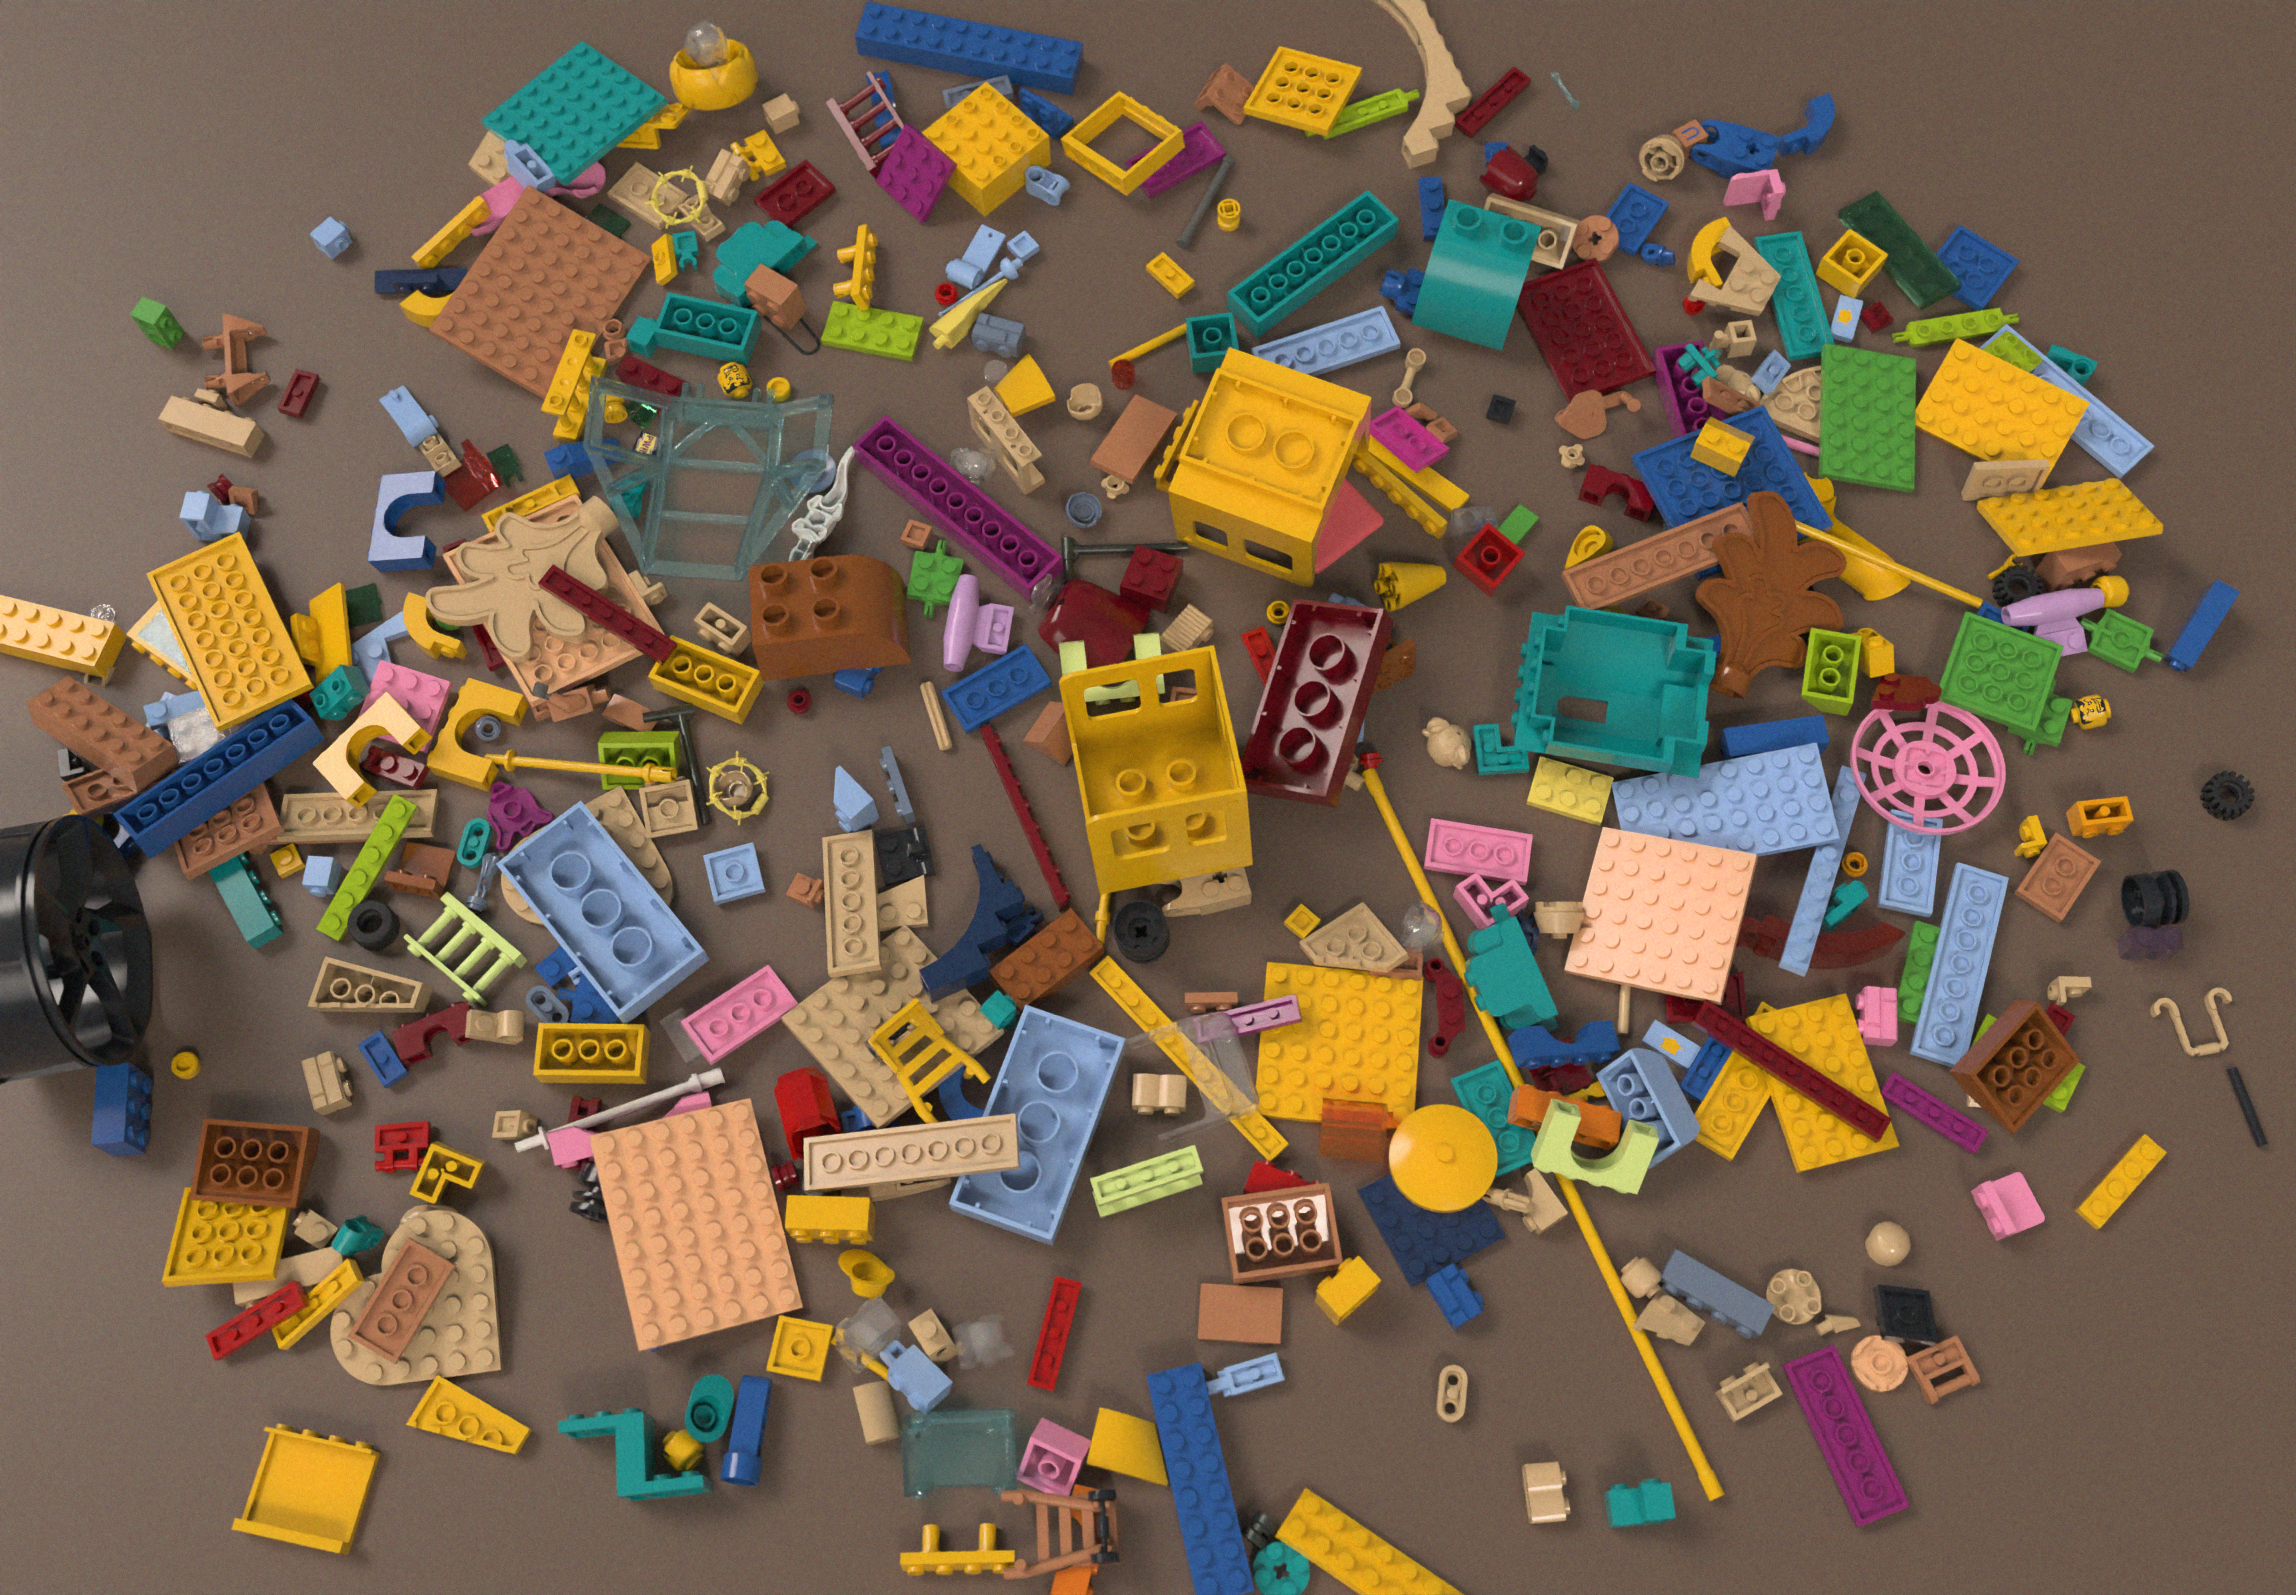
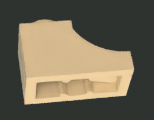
[1522,1168,1568,1235]

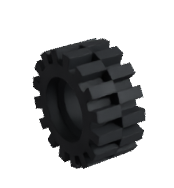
[1992,565,2043,607]
[2200,771,2255,821]

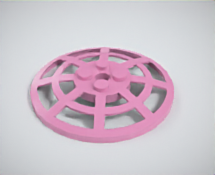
[1850,701,2006,835]

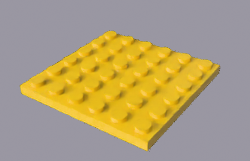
[1254,962,1423,1131]

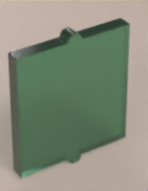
[585,203,631,239]
[345,583,383,629]

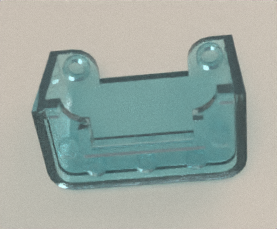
[901,1408,1018,1500]

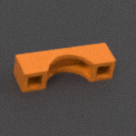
[1051,1484,1102,1595]

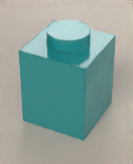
[625,316,658,359]

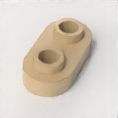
[1436,1365,1468,1423]

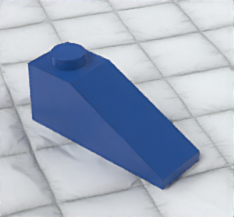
[543,438,625,480]

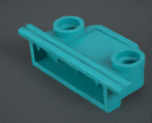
[713,221,818,309]
[1463,902,1559,1033]

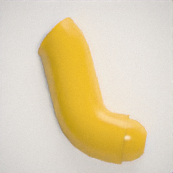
[1797,472,1911,601]

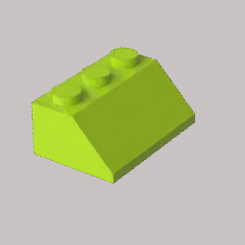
[1801,628,1862,716]
[598,731,681,790]

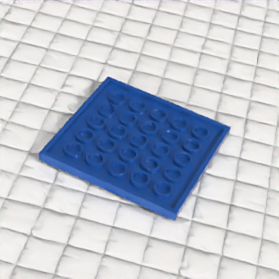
[1631,405,1833,581]

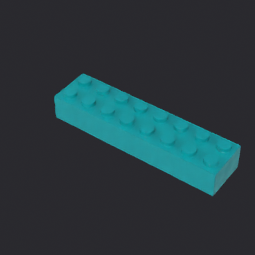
[1227,190,1399,338]

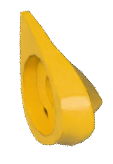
[1564,525,1614,570]

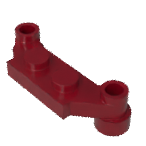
[1423,957,1466,1059]

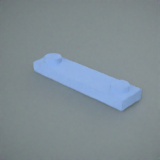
[143,690,209,731]

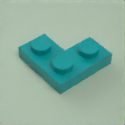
[1472,724,1530,775]

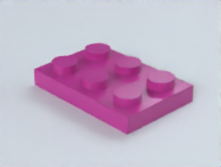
[1370,405,1450,473]

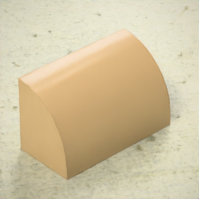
[853,1381,902,1446]

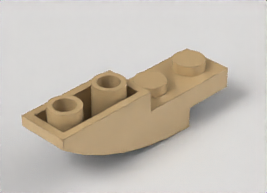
[841,1177,951,1202]

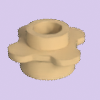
[1559,444,1585,468]
[1101,475,1129,499]

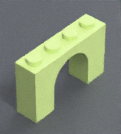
[1059,632,1165,705]
[1531,1098,1659,1194]

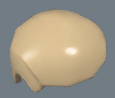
[1067,383,1103,421]
[714,770,753,807]
[1865,1221,1911,1267]

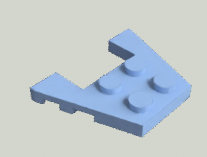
[350,611,410,700]

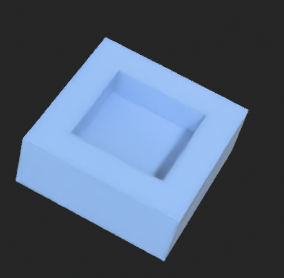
[1007,231,1040,263]

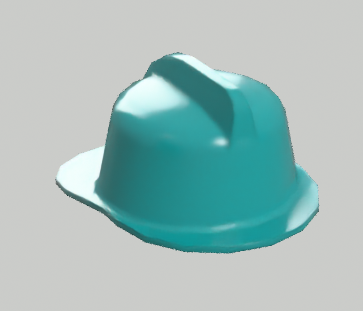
[684,1374,734,1443]

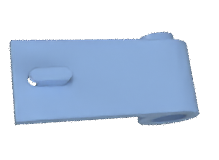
[946,224,1006,291]
[379,385,440,448]

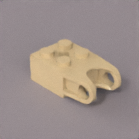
[1157,867,1252,917]

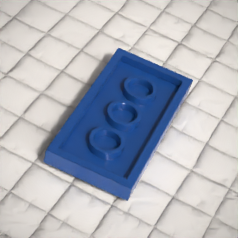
[941,644,1052,734]

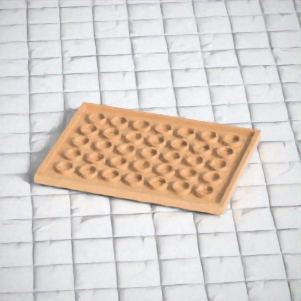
[442,494,666,708]
[589,1098,803,1352]

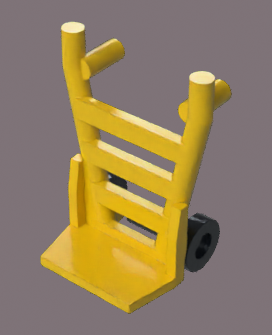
[864,998,991,1124]

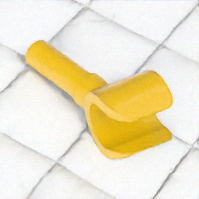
[1987,554,2023,580]

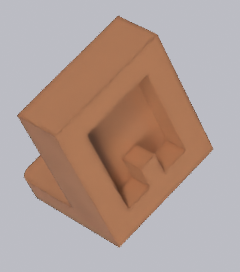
[786,873,825,910]

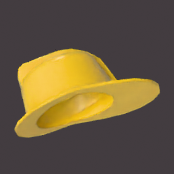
[838,1249,895,1302]

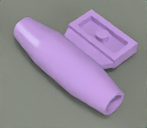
[943,574,1014,672]
[2001,588,2104,656]

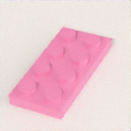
[1423,818,1533,885]
[681,965,799,1065]

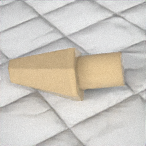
[1815,1314,1861,1336]

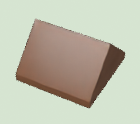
[1023,701,1073,766]

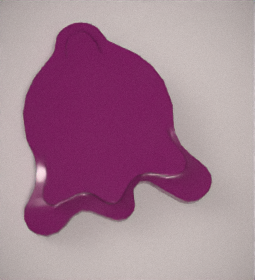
[486,781,555,853]

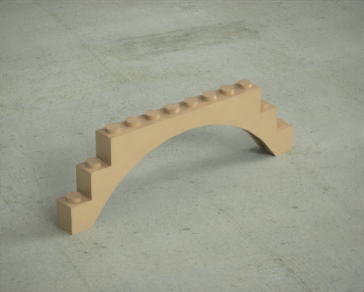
[1372,0,1471,169]

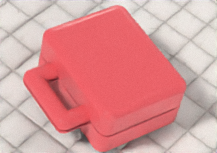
[1315,478,1384,574]

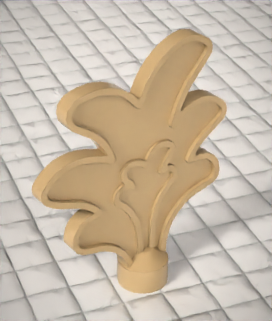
[425,496,620,663]

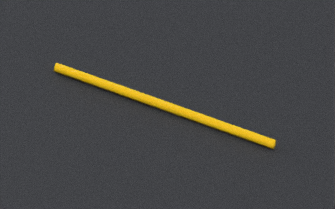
[1795,520,1982,608]

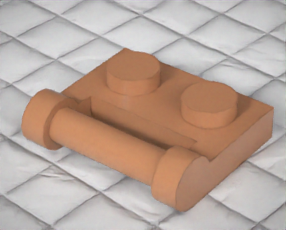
[1905,1335,1980,1405]

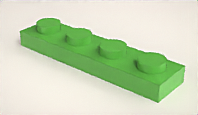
[1897,920,1941,1026]

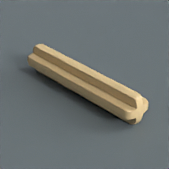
[920,681,952,751]

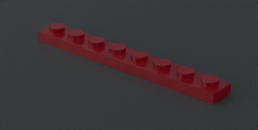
[980,725,1071,912]
[1691,1000,1892,1143]

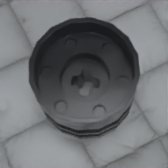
[2121,869,2189,929]
[1112,899,1170,964]
[568,1163,609,1224]

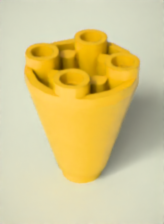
[1374,561,1446,612]

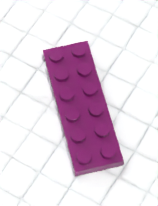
[1782,1345,1910,1528]

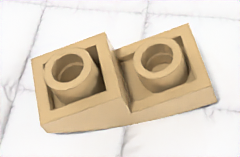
[678,195,726,242]
[419,433,461,478]

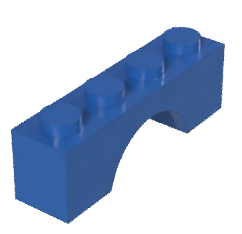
[1508,1020,1621,1069]

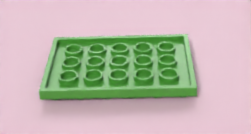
[1819,343,1916,493]

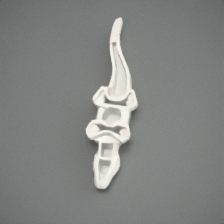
[788,446,854,562]

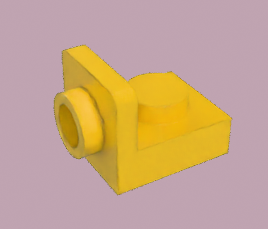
[2014,815,2047,858]

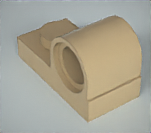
[465,1009,525,1045]

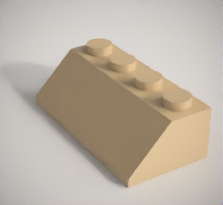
[1484,193,1580,269]

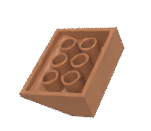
[1221,1182,1343,1285]

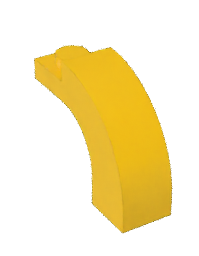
[1687,217,1732,290]

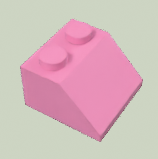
[1016,1418,1092,1496]

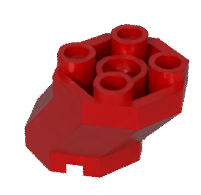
[774,1066,842,1161]

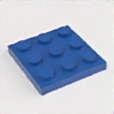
[1920,224,2020,311]

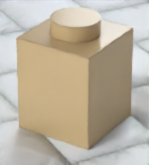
[762,93,800,135]

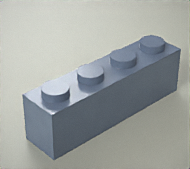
[1658,1249,1775,1339]

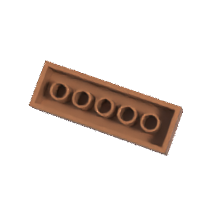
[26,676,178,793]

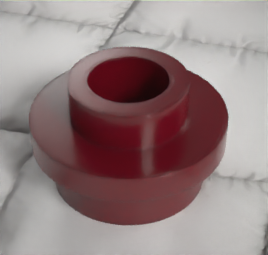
[787,690,812,714]

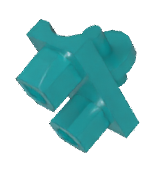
[1677,343,1721,389]

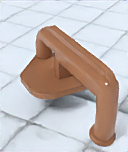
[1554,390,1641,439]

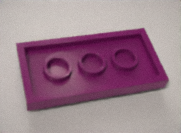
[1125,121,1226,199]

